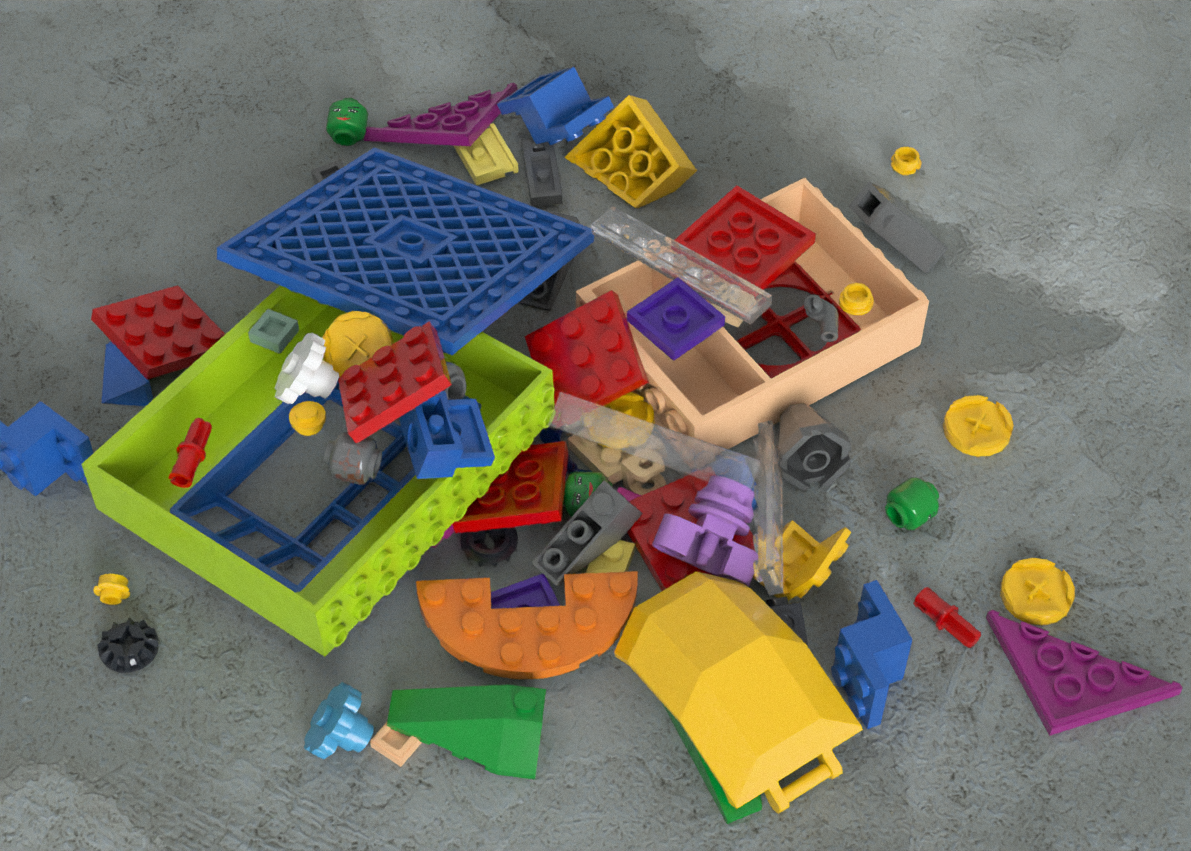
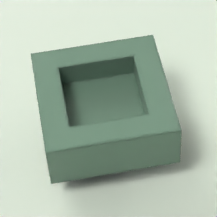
[248,309,299,354]

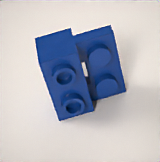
[399,391,495,479]

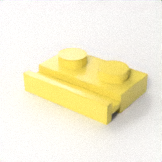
[454,123,518,186]

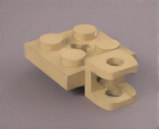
[567,428,666,495]

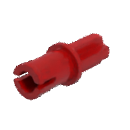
[168,418,212,488]
[913,587,981,648]

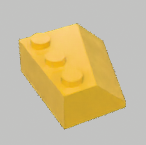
[564,95,697,208]

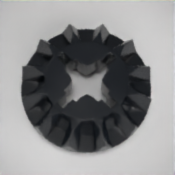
[460,527,518,567]
[97,618,159,673]

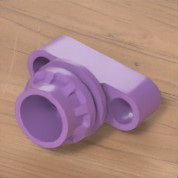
[652,476,761,587]

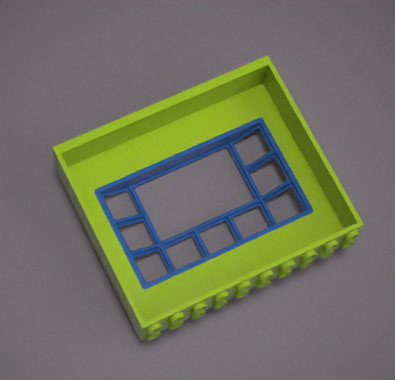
[81,285,556,657]

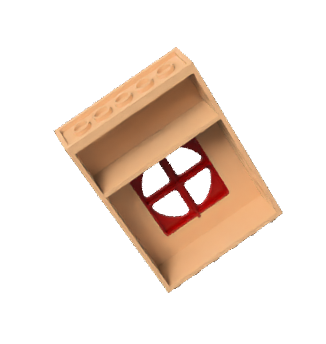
[576,178,929,469]

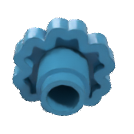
[304,682,374,759]

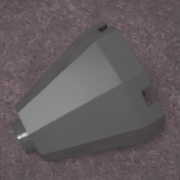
[778,403,851,490]

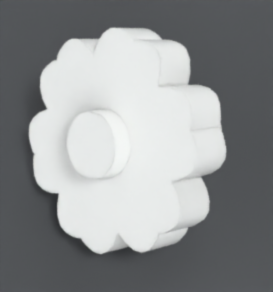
[275,333,339,404]

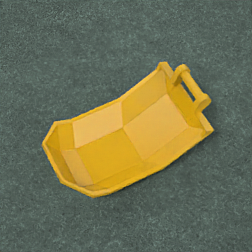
[614,572,863,814]

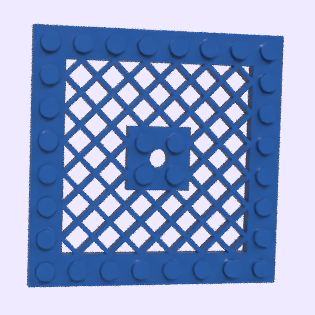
[217,147,595,355]

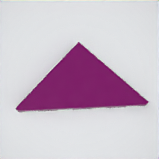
[363,83,518,146]
[986,610,1183,736]

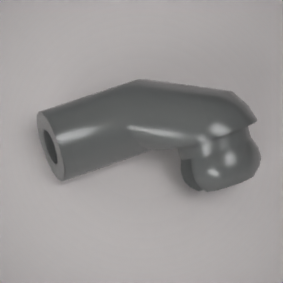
[804,294,838,342]

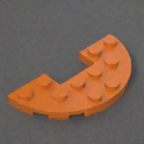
[416,571,638,679]

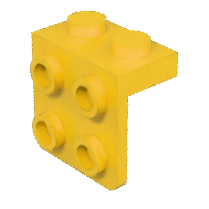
[753,520,851,601]

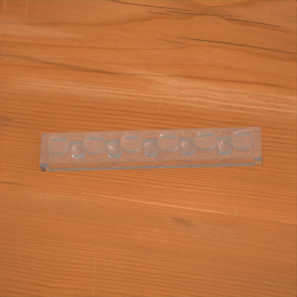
[591,206,772,325]
[548,392,762,490]
[753,420,783,596]

